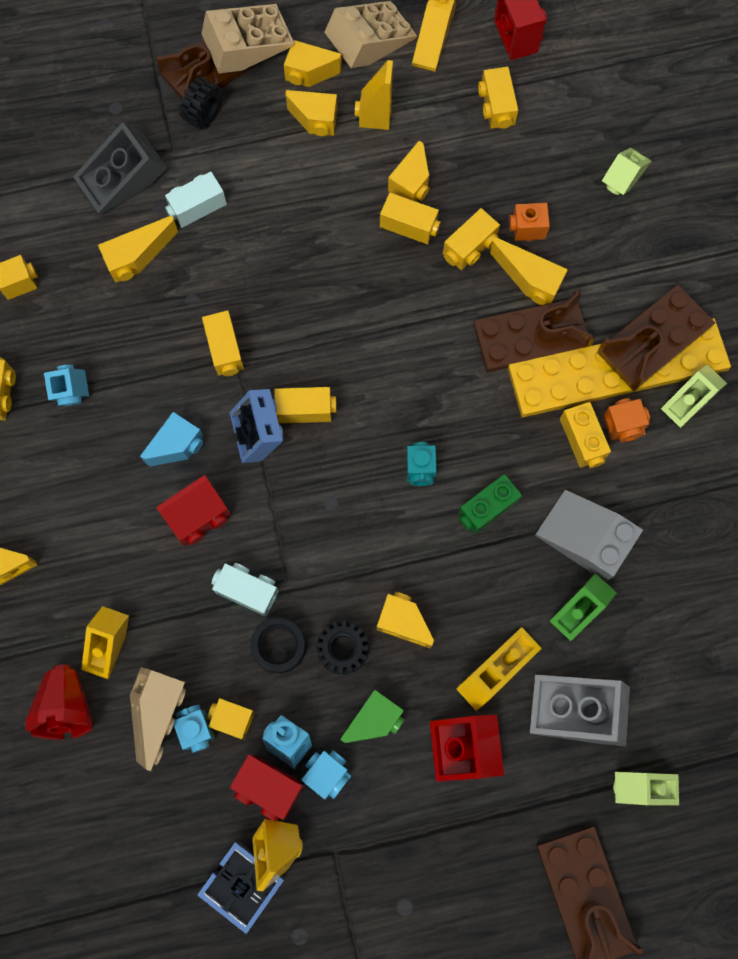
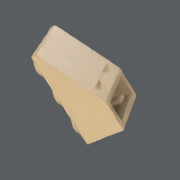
[324,1,417,68]
[201,4,294,73]
[130,667,186,771]

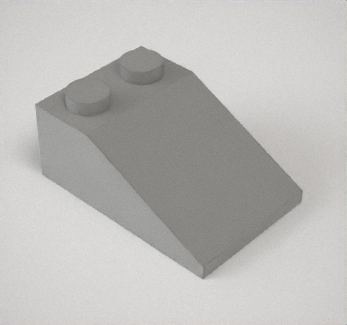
[535,490,643,582]
[530,675,630,746]

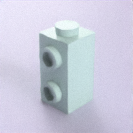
[165,172,227,228]
[211,563,279,617]

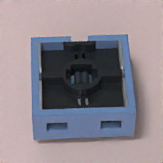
[230,389,283,463]
[198,841,286,934]

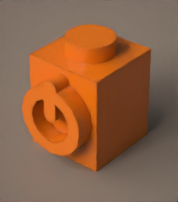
[509,203,550,241]
[603,398,650,443]

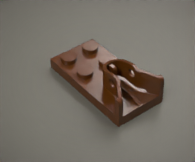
[156,40,260,99]
[597,285,715,391]
[473,290,595,373]
[536,826,643,959]

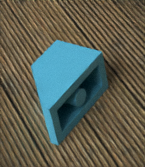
[140,412,204,467]

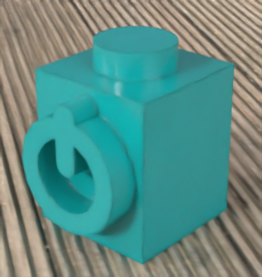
[406,442,436,486]

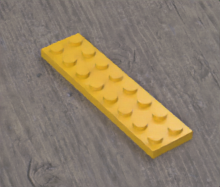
[507,318,731,418]

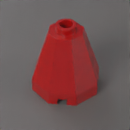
[25,665,93,740]

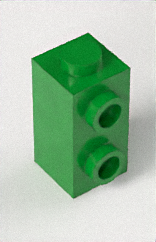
[458,474,522,535]

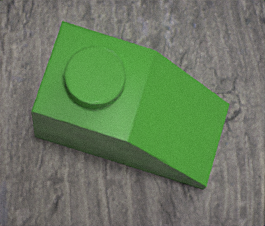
[550,573,617,641]
[340,690,405,743]

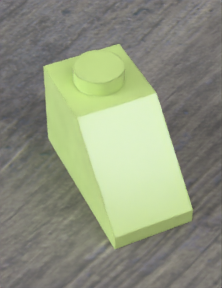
[602,148,652,195]
[661,365,727,428]
[613,772,679,805]

